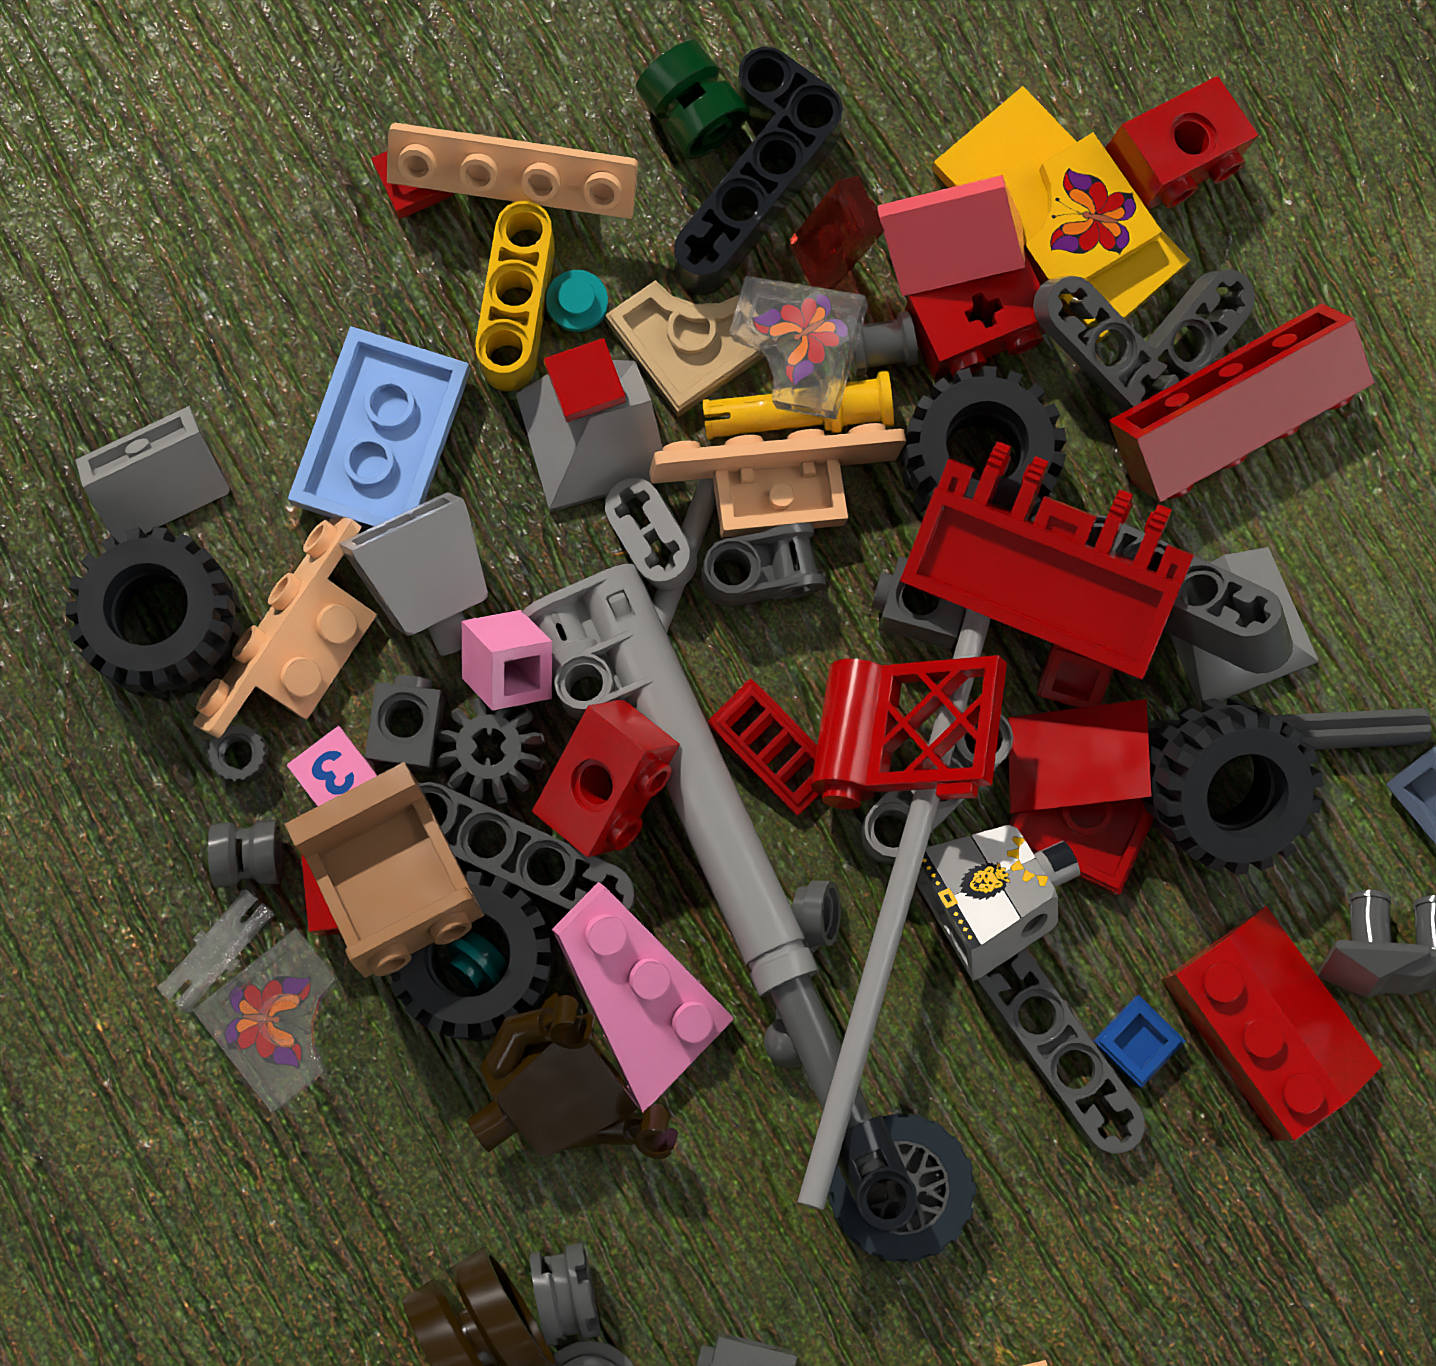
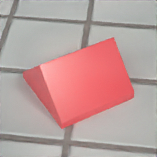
[877,175,1025,297]

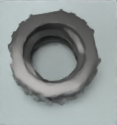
[207,724,269,784]

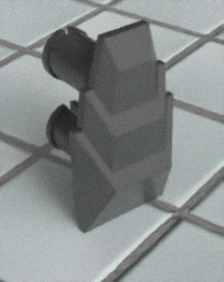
[1317,890,1436,998]

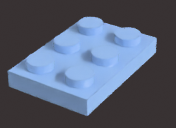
[288,326,471,529]

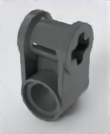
[701,522,827,607]

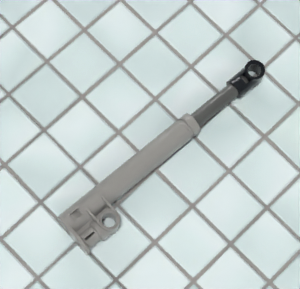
[522,564,918,1232]

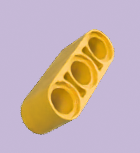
[476,201,555,391]

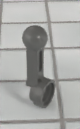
[764,880,841,1068]

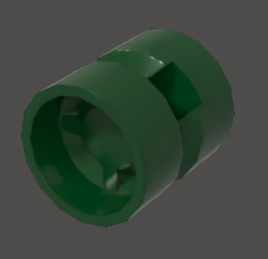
[636,40,750,160]

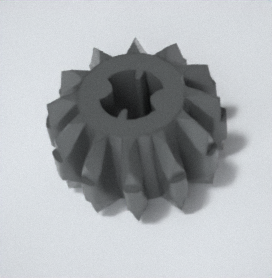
[436,697,545,806]

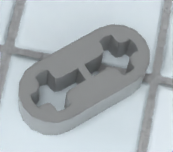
[605,478,697,590]

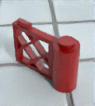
[811,655,1007,809]

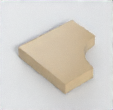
[605,280,778,417]

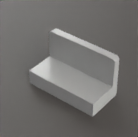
[75,406,230,543]

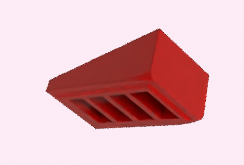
[707,678,820,817]

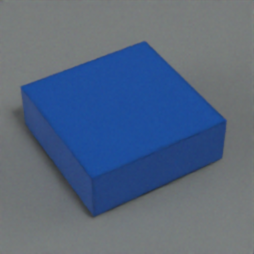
[1092,995,1186,1088]

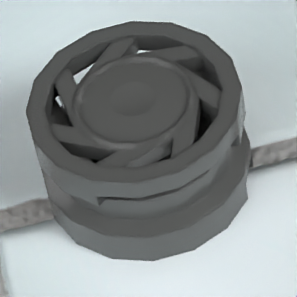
[530,1242,601,1347]

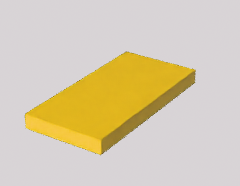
[932,86,1190,345]

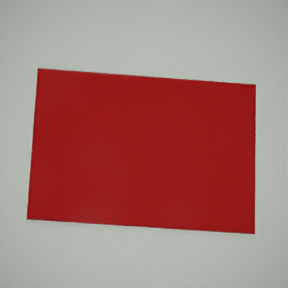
[1008,699,1152,813]

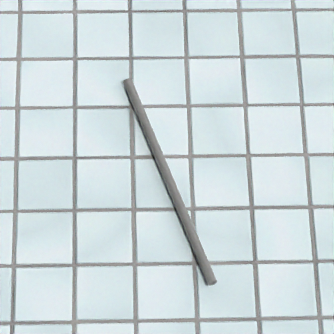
[797,609,991,1210]

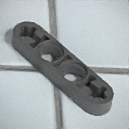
[974,948,1145,1153]

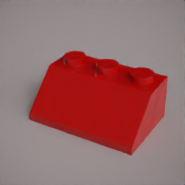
[1161,906,1383,1141]

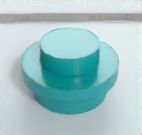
[546,270,608,332]
[447,931,508,992]

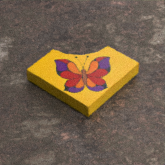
[1024,132,1162,299]

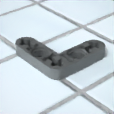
[1033,269,1255,412]

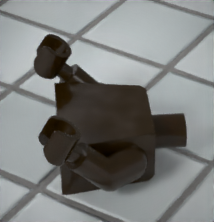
[467,992,678,1159]

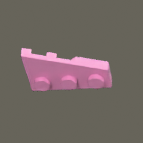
[552,882,734,1113]

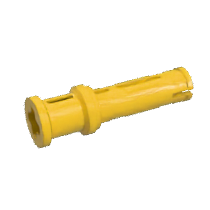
[703,371,894,440]

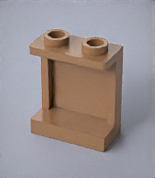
[285,762,484,978]

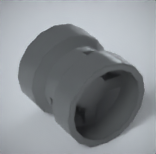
[208,820,284,888]

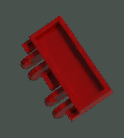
[900,441,1194,680]

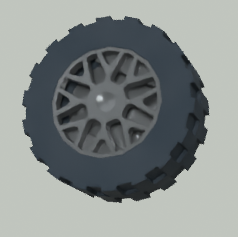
[828,1114,976,1263]

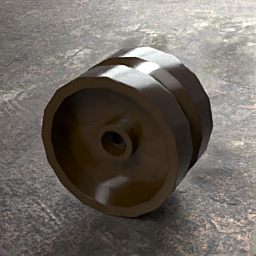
[402,1246,559,1366]

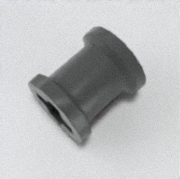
[846,311,918,377]

